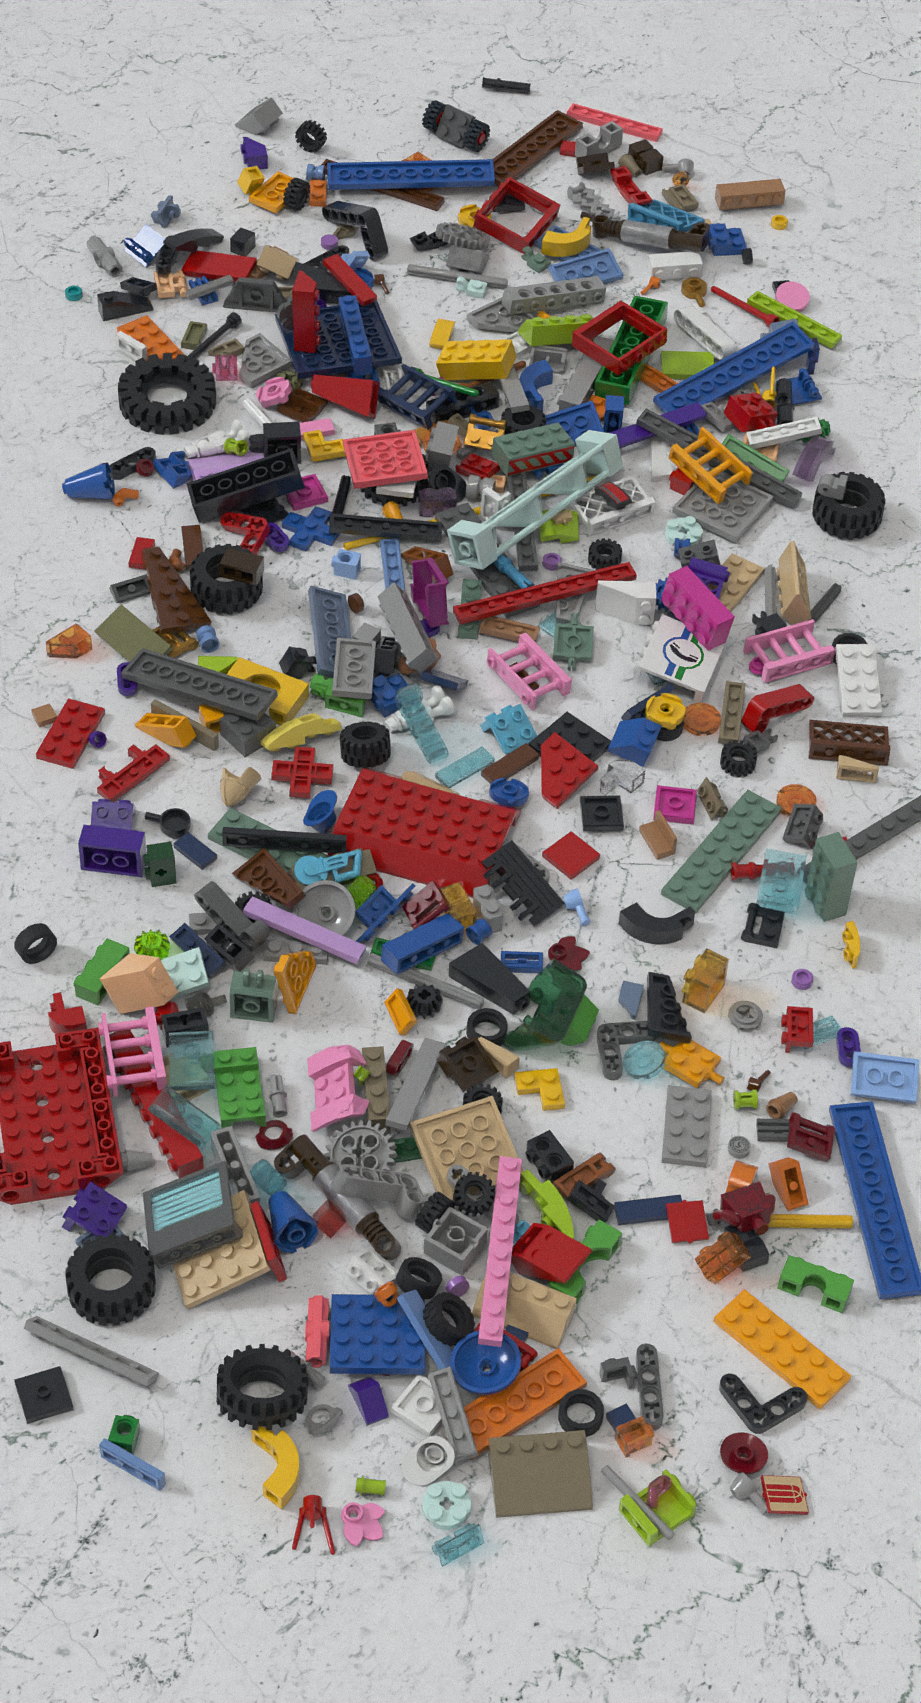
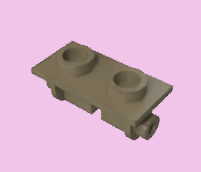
[697,777,728,820]

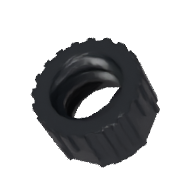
[742,248,753,264]

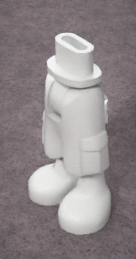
[184,419,250,458]
[384,685,455,733]

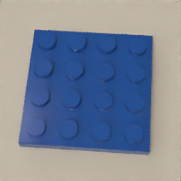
[330,1294,425,1375]

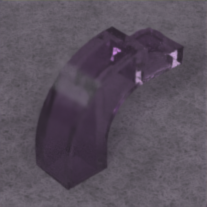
[792,435,836,482]

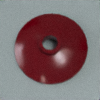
[720,1432,768,1474]

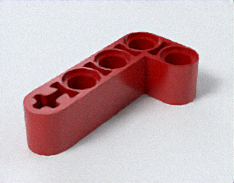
[741,684,814,733]

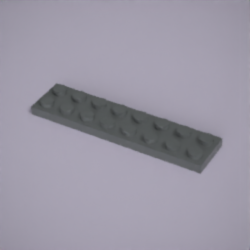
[435,502,540,618]
[121,648,278,721]

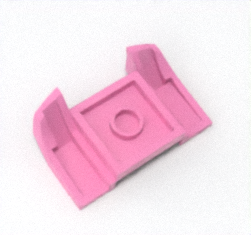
[307,1045,369,1132]

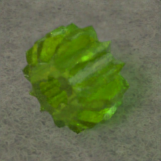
[346,875,376,909]
[134,928,170,960]

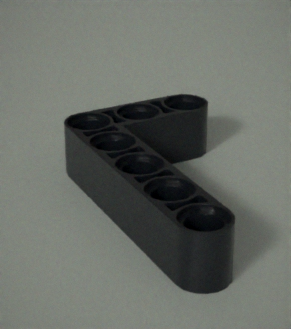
[322,201,388,260]

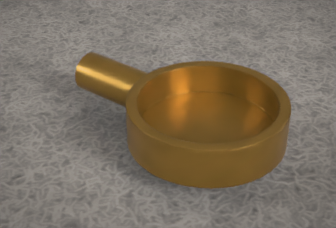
[681,277,707,307]

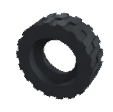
[423,1292,475,1346]

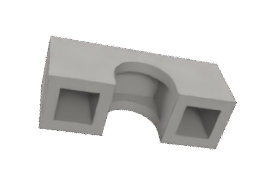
[575,121,623,157]

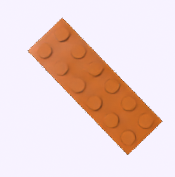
[464,1348,587,1460]

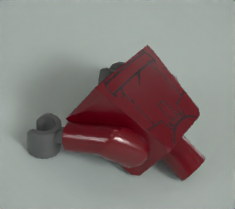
[706,1181,776,1235]

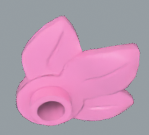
[341,1502,385,1546]

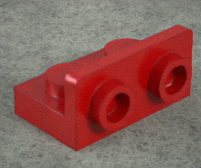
[781,1006,814,1053]

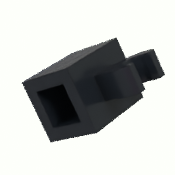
[752,611,787,635]
[279,646,317,679]

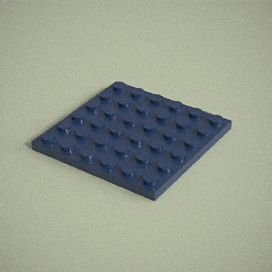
[275,300,402,379]

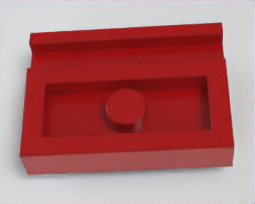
[455,453,500,480]

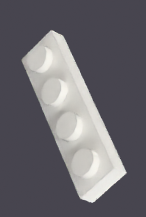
[746,416,822,449]

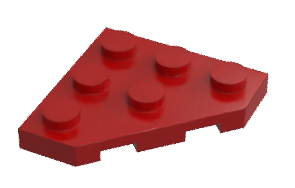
[541,732,599,809]

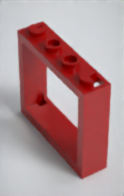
[473,177,561,254]
[572,300,667,375]

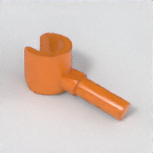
[641,276,661,295]

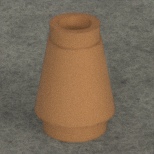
[766,1092,798,1119]

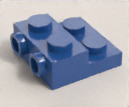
[708,223,747,256]
[371,673,419,717]

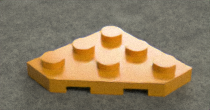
[274,951,317,1014]

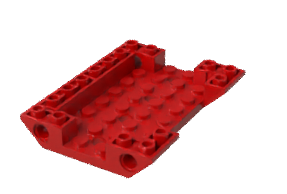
[0,1027,124,1205]

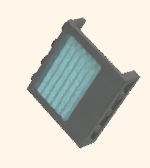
[143,1161,243,1269]

